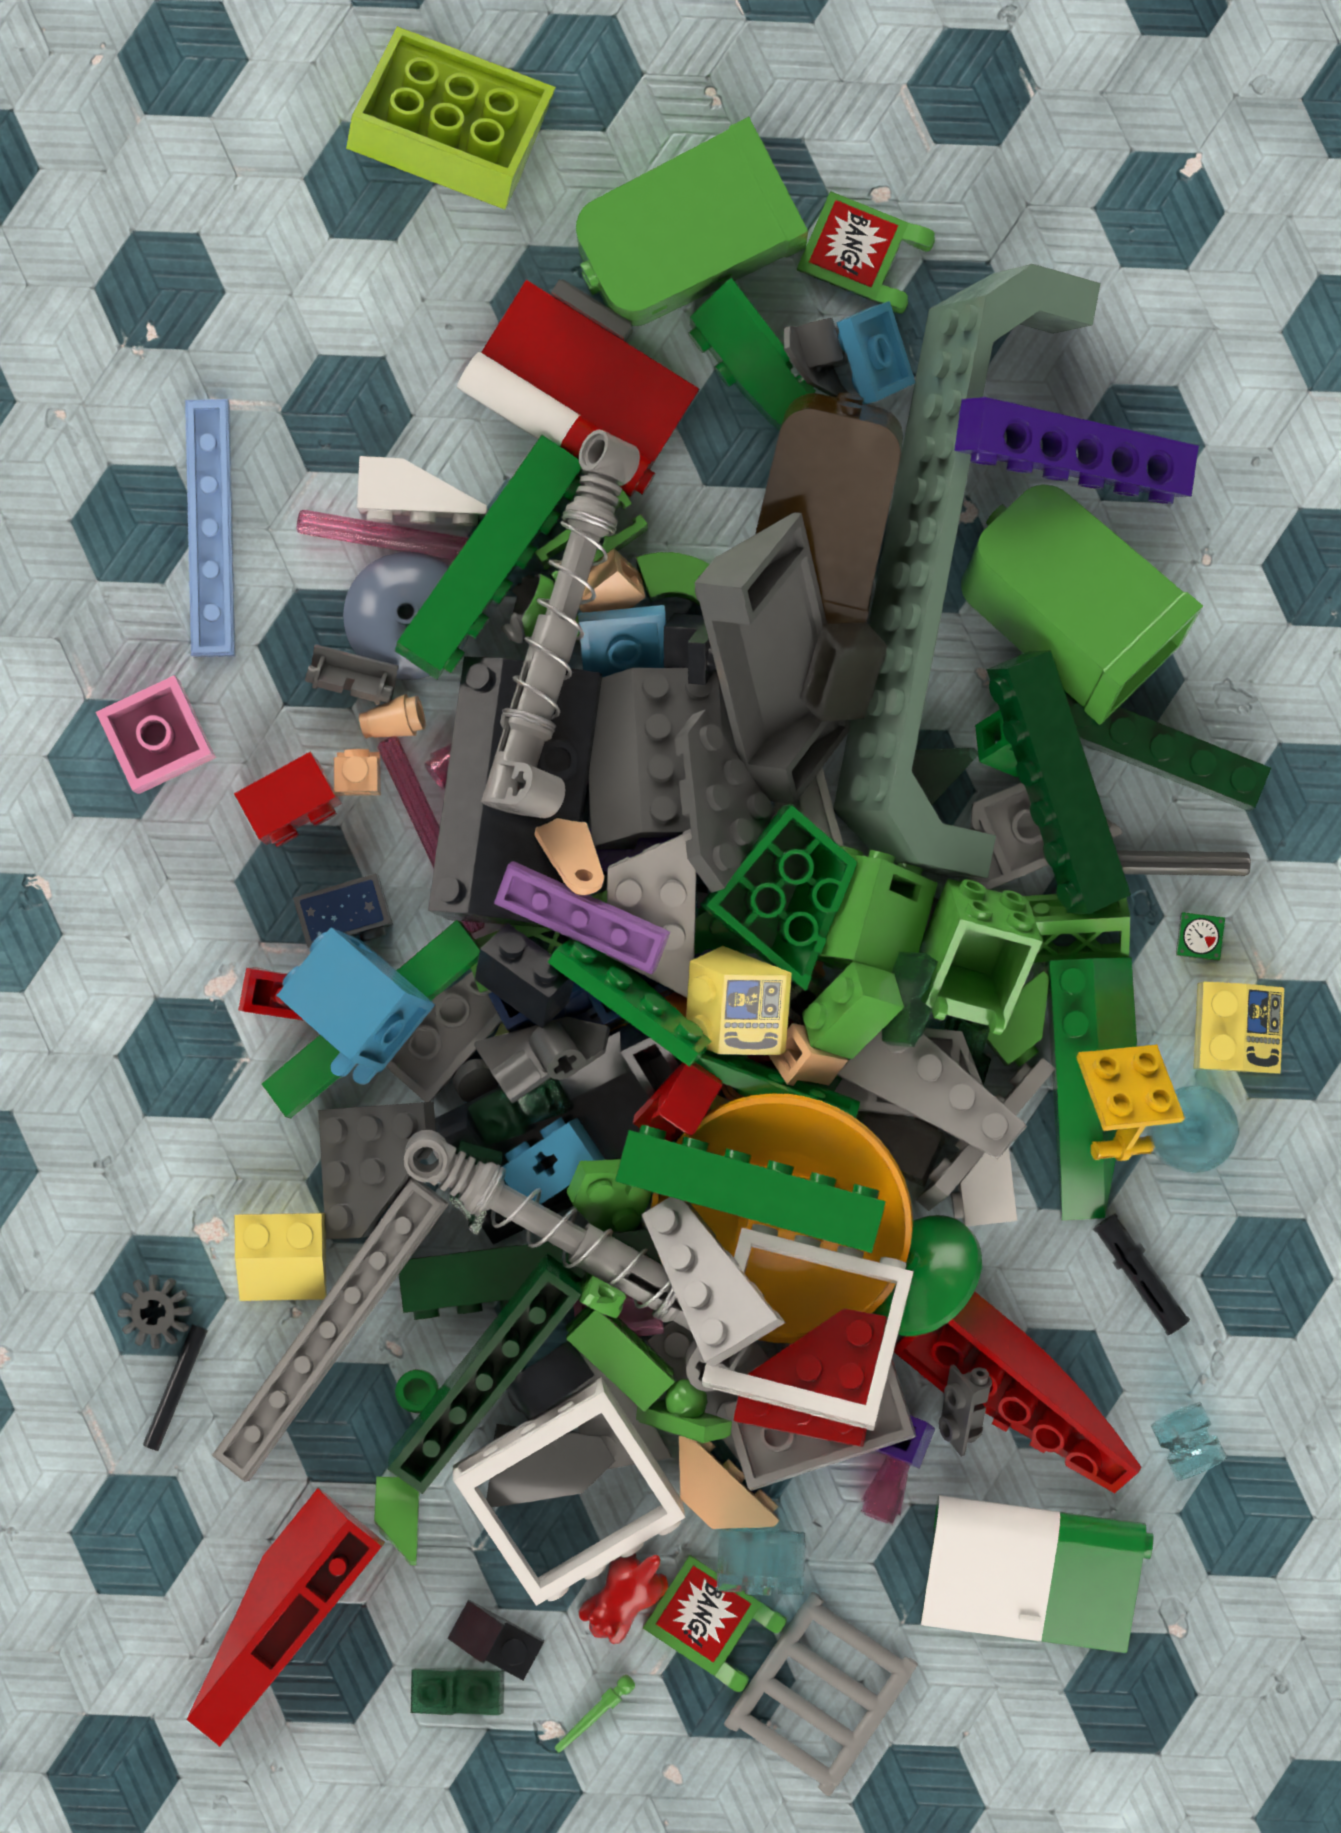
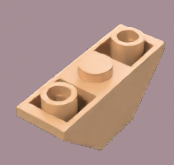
[679,1435,780,1529]

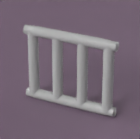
[724,1592,918,1796]

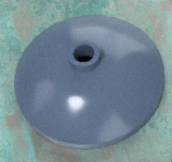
[343,552,469,680]

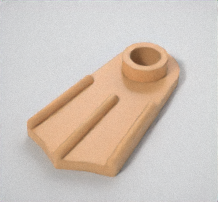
[534,818,604,895]

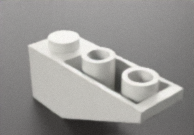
[357,456,488,526]

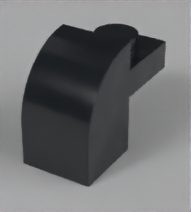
[664,613,717,685]
[506,1341,595,1421]

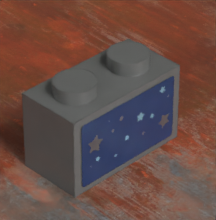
[293,873,393,949]

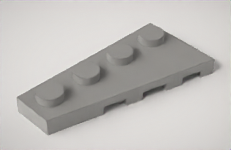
[916,1058,1055,1211]

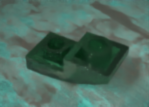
[882,952,938,1048]
[468,1078,570,1145]
[410,1668,505,1715]

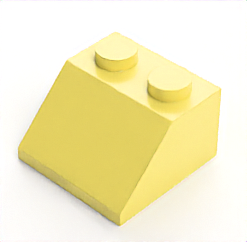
[234,1213,327,1301]

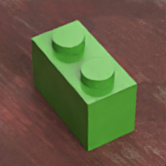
[802,961,904,1060]

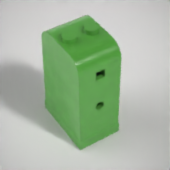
[576,116,808,326]
[961,484,1203,725]

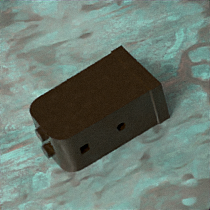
[755,392,903,633]

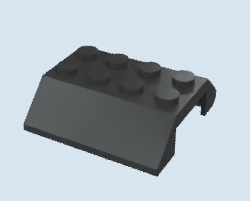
[588,668,738,849]

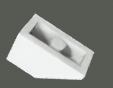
[951,1147,1017,1227]

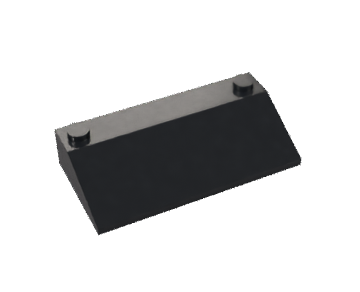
[428,656,602,928]
[433,1023,711,1245]

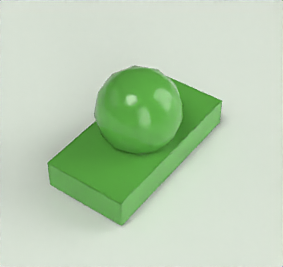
[636,1379,732,1443]

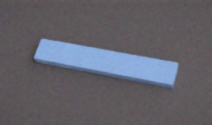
[185,399,235,657]

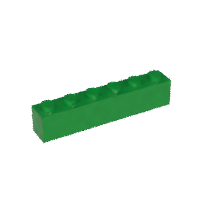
[395,435,582,680]
[615,1124,886,1253]

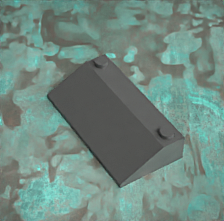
[695,513,850,804]

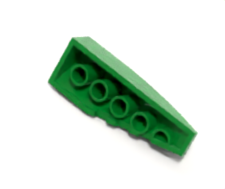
[688,278,816,432]
[1045,957,1137,1221]

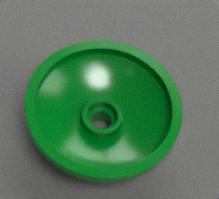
[872,1215,982,1336]

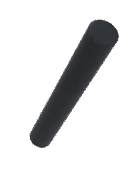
[143,1324,208,1451]

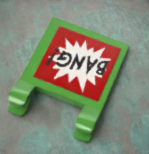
[797,191,935,314]
[643,1555,787,1692]

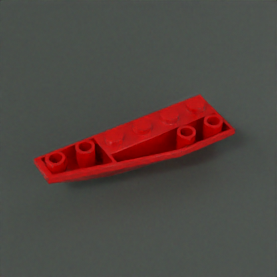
[186,1487,385,1747]

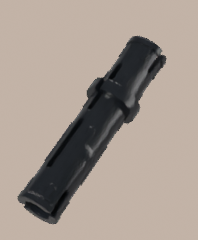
[1093,1213,1190,1335]

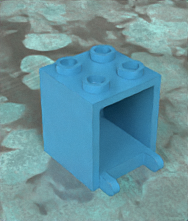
[276,927,435,1084]

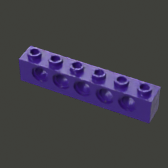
[954,397,1199,504]

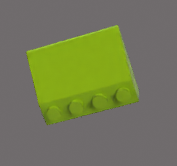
[346,26,556,210]

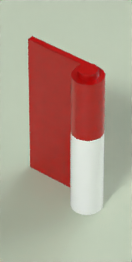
[457,280,700,497]

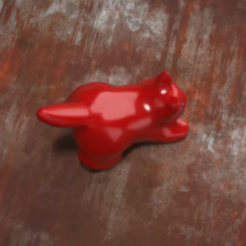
[578,1553,668,1644]

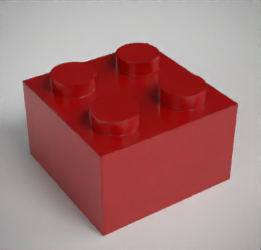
[234,752,342,847]

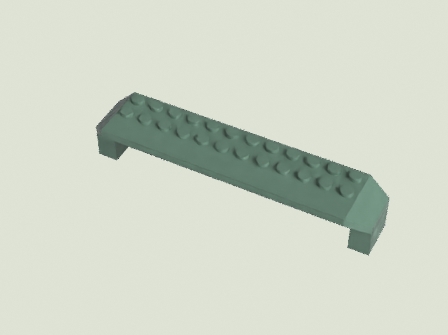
[833,264,1101,878]

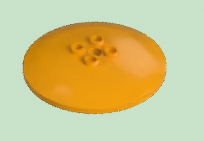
[651,1094,913,1343]

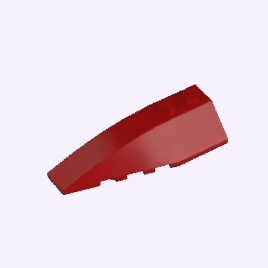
[894,1291,1142,1494]

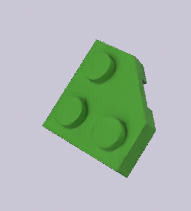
[567,1159,653,1232]

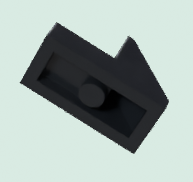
[447,1599,544,1681]

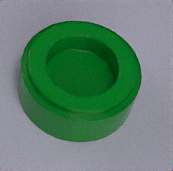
[395,1369,439,1413]

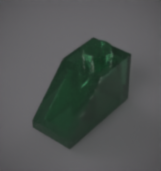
[912,748,978,805]

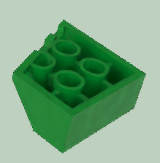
[700,805,858,991]

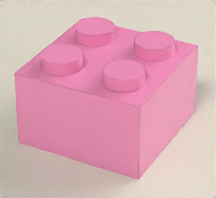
[96,675,216,794]

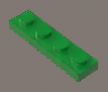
[695,1049,860,1118]

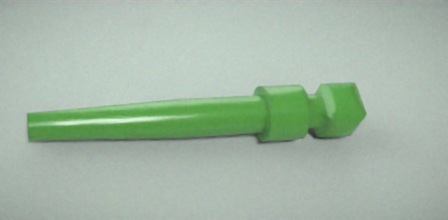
[554,1674,635,1753]

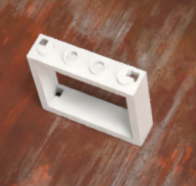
[702,1224,913,1431]
[453,1377,686,1606]

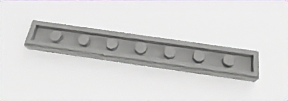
[212,1177,449,1482]

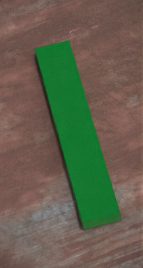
[262,920,481,1119]

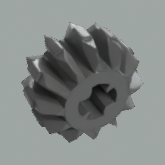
[118,1275,193,1349]

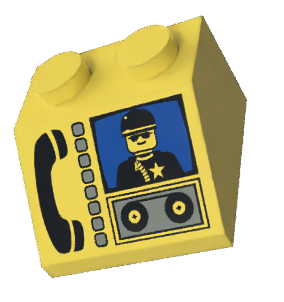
[686,946,792,1055]
[1193,981,1284,1074]

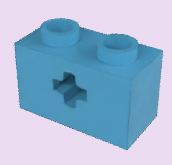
[503,1117,605,1204]

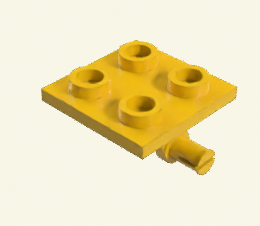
[1076,1044,1185,1161]

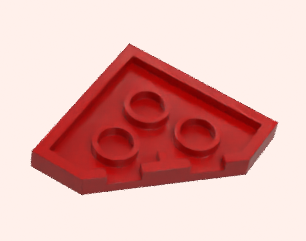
[733,1308,888,1447]

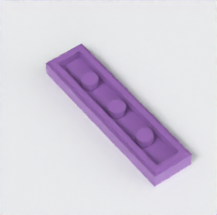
[494,861,670,974]

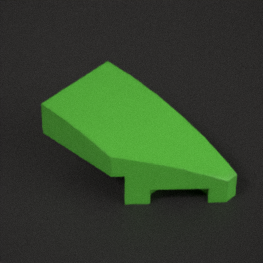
[579,1272,627,1318]
[374,1476,420,1566]

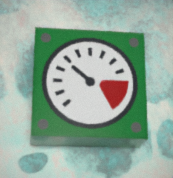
[1176,912,1225,961]

